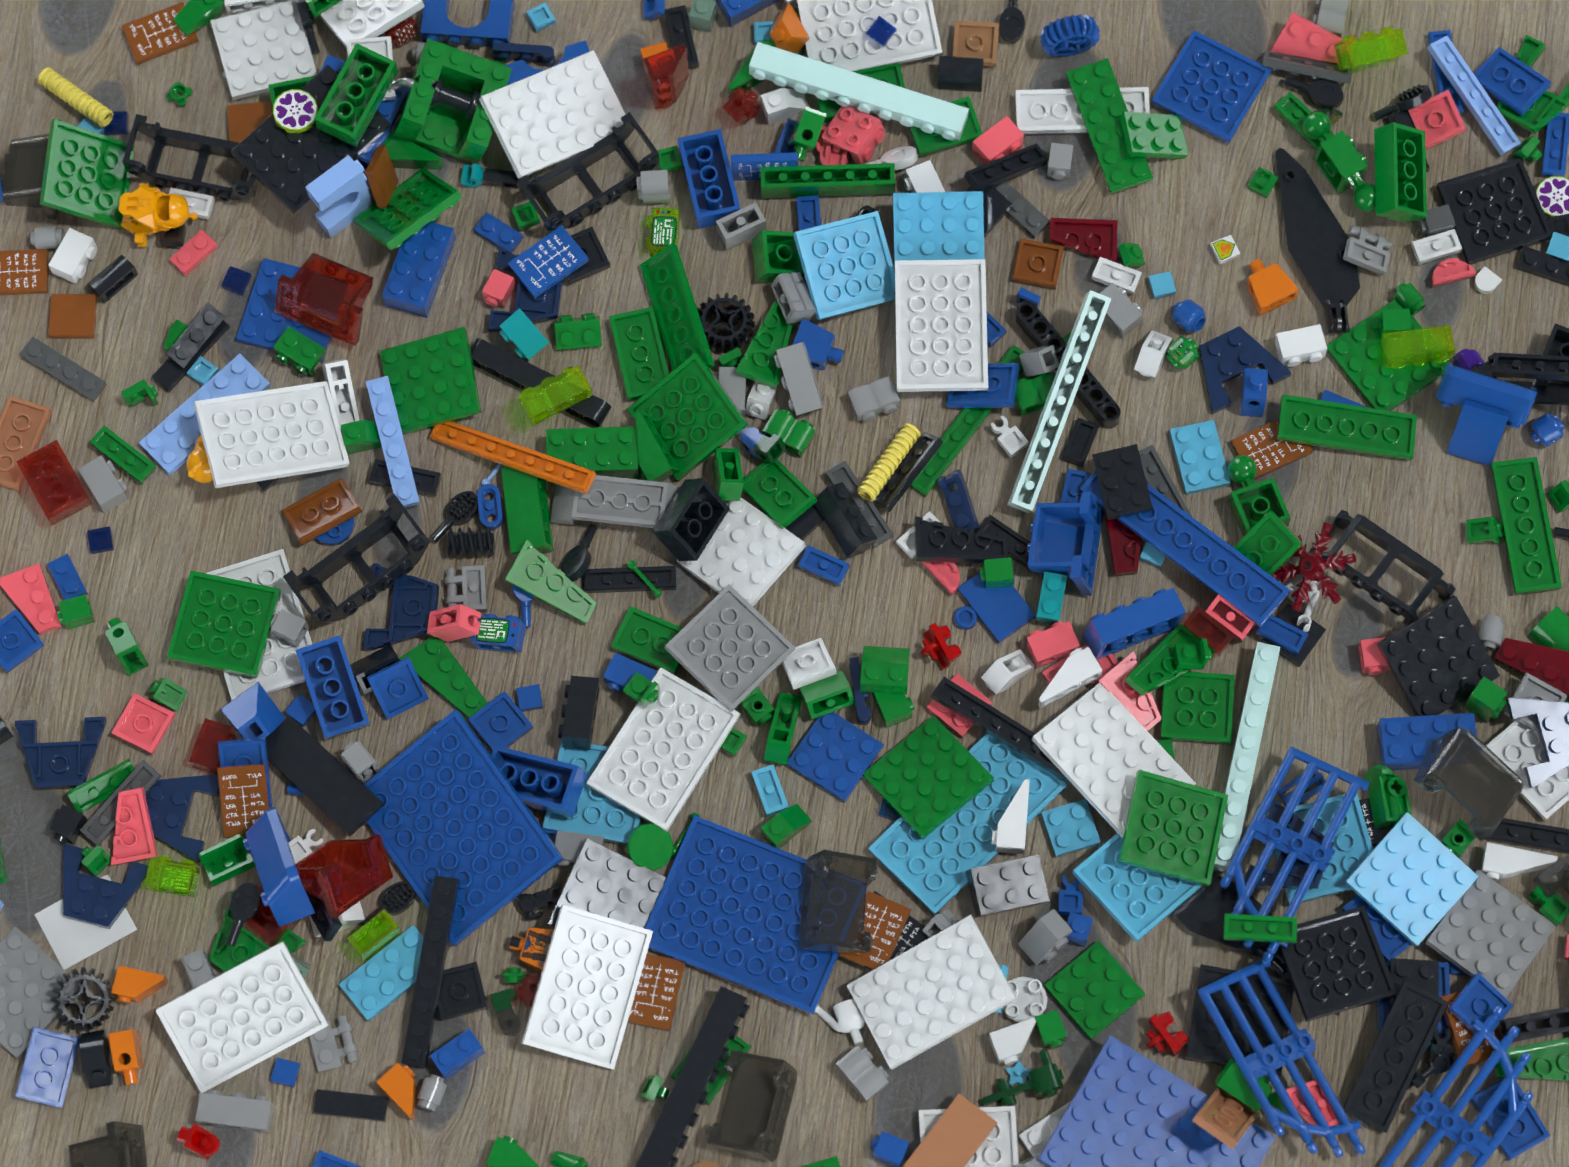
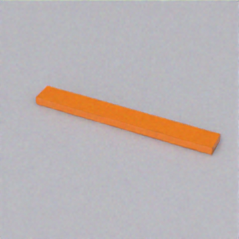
[429,421,596,494]

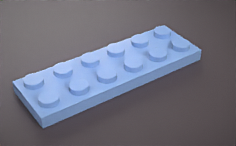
[139,353,271,476]

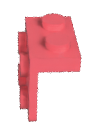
[822,106,885,164]

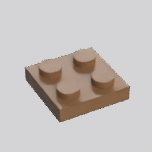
[953,20,999,67]

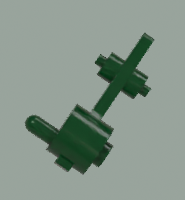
[980,1049,1065,1107]

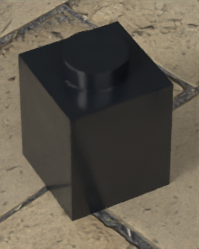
[49,805,87,844]

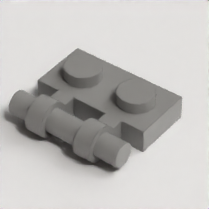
[1343,225,1392,276]
[444,565,487,612]
[309,1015,358,1073]

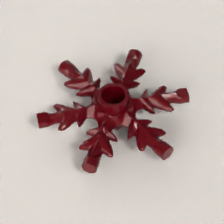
[1272,522,1356,612]

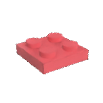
[1408,90,1467,150]
[927,674,992,738]
[112,693,176,755]

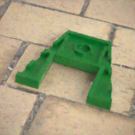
[1497,35,1569,134]

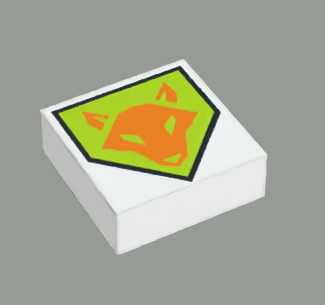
[1210,235,1240,265]

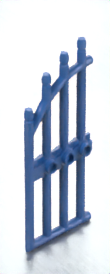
[1220,746,1370,964]
[1197,960,1366,1158]
[1379,1005,1534,1167]

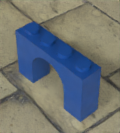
[420,0,515,48]

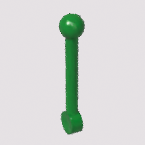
[627,560,662,597]
[672,813,700,856]

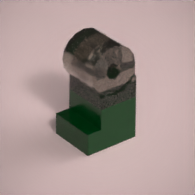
[490,987,522,1036]

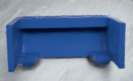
[1436,361,1537,428]
[243,807,315,927]

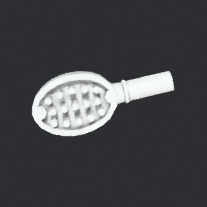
[865,146,918,171]

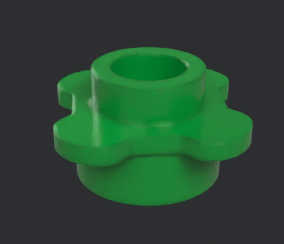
[167,82,193,107]
[501,967,526,983]

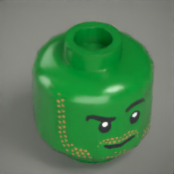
[1165,336,1199,370]

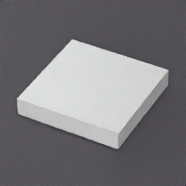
[782,638,837,690]

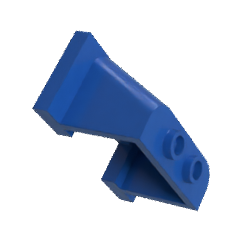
[1027,492,1104,596]

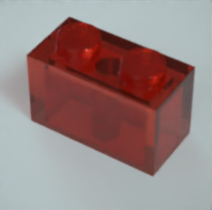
[1184,606,1234,657]
[189,718,236,774]

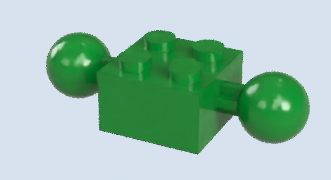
[1303,111,1376,212]
[1228,455,1291,564]

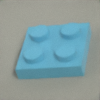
[1041,799,1101,858]

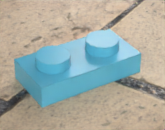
[751,764,789,817]

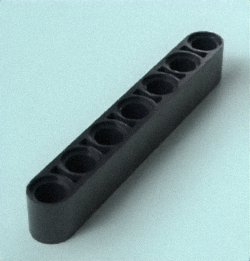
[1016,301,1121,429]
[470,338,612,427]

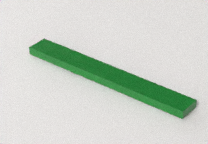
[910,345,1025,498]

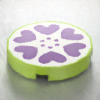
[273,89,318,133]
[1536,176,1569,217]

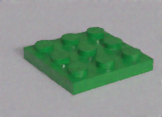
[1160,671,1235,745]
[1044,940,1145,1041]

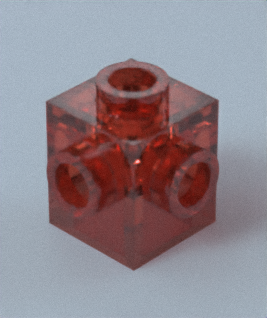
[722,88,762,124]
[518,973,541,1009]

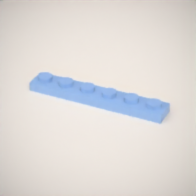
[1427,36,1521,156]
[366,376,420,508]

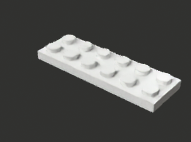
[1015,87,1150,134]

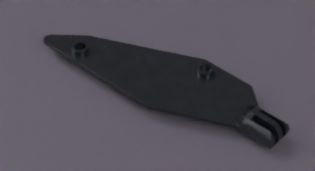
[1275,148,1360,334]
[1171,874,1287,978]

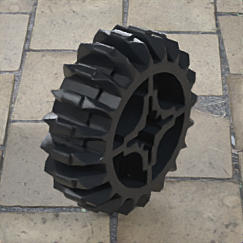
[697,292,755,353]
[50,967,115,1032]

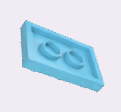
[1169,420,1231,495]

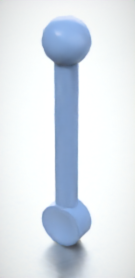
[481,463,503,486]

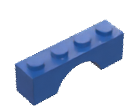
[504,40,590,86]

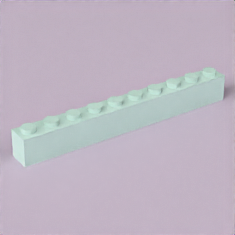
[749,42,969,141]
[1007,290,1112,513]
[1213,642,1280,873]

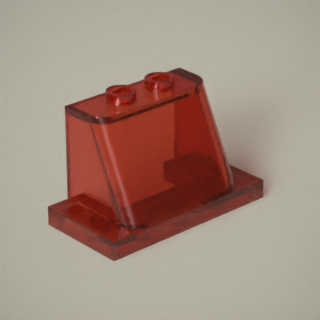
[275,253,373,346]
[296,834,393,918]

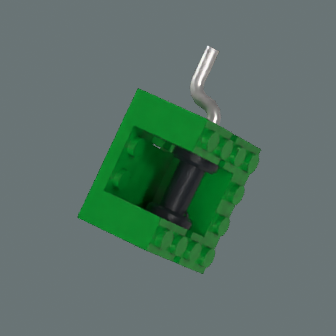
[389,38,512,164]

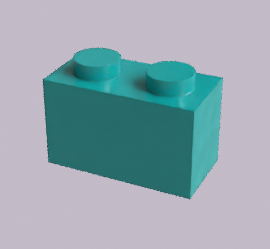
[499,308,549,360]
[1036,572,1067,624]

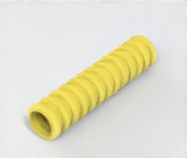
[38,67,113,128]
[857,423,921,501]

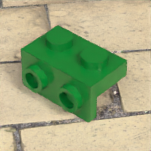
[555,313,602,350]
[273,326,327,377]
[198,834,256,887]

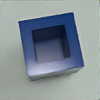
[1067,912,1093,947]
[871,1131,909,1167]

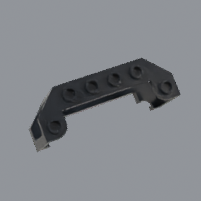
[517,112,660,231]
[122,114,256,201]
[1470,353,1569,406]
[283,494,430,625]
[1309,510,1456,625]

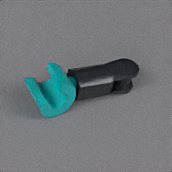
[461,163,521,189]

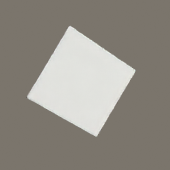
[34,874,137,970]

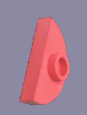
[1431,258,1476,287]
[922,562,960,596]

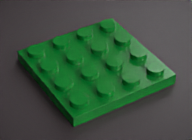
[39,119,135,229]
[353,168,462,250]
[1326,299,1449,411]
[380,327,482,435]
[627,352,749,481]
[167,571,281,678]
[863,715,994,840]
[1118,770,1228,886]

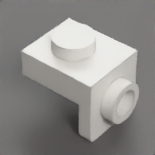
[745,381,777,420]

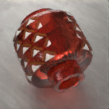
[384,16,418,46]

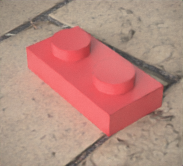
[169,229,218,276]

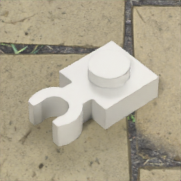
[990,416,1029,458]
[289,829,324,867]

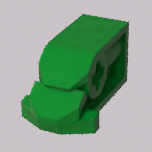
[1363,764,1412,828]

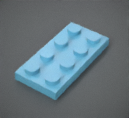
[339,925,424,1022]

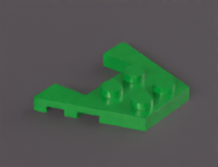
[209,890,306,972]

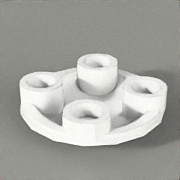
[1002,977,1048,1022]

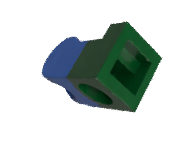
[740,427,786,465]

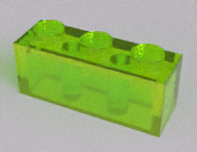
[1334,26,1408,71]
[1380,325,1455,369]
[518,365,593,426]

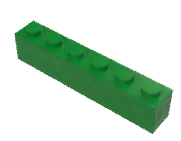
[760,163,895,198]

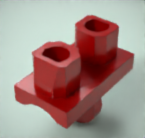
[920,623,962,670]
[1146,1011,1189,1057]
[177,1124,220,1160]

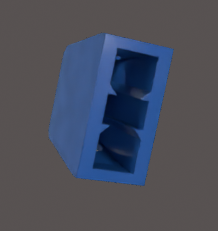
[793,319,845,370]
[1240,368,1268,417]

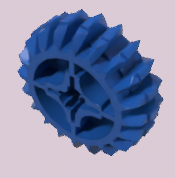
[1040,14,1100,58]

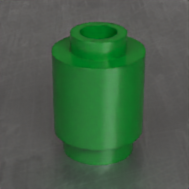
[1393,282,1426,316]

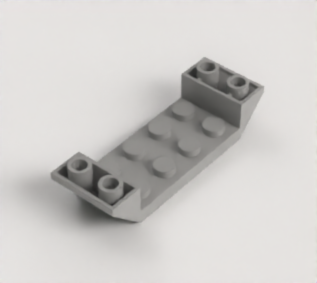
[550,475,680,528]

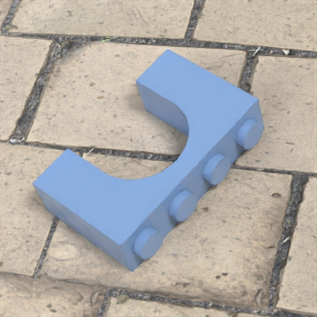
[305,155,373,238]

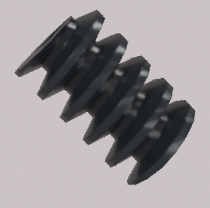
[447,526,495,557]

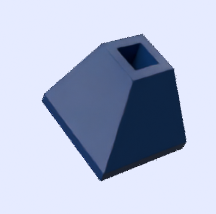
[220,682,286,739]

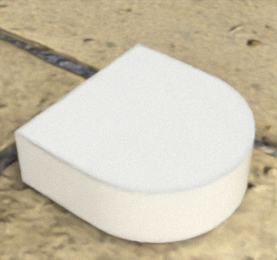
[1474,266,1502,294]

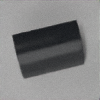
[937,56,984,92]
[87,255,138,303]
[350,644,400,694]

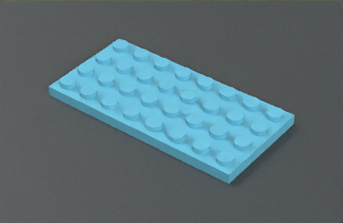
[868,733,1067,916]

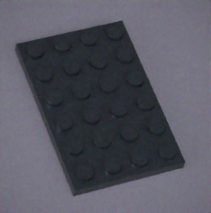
[231,65,391,214]

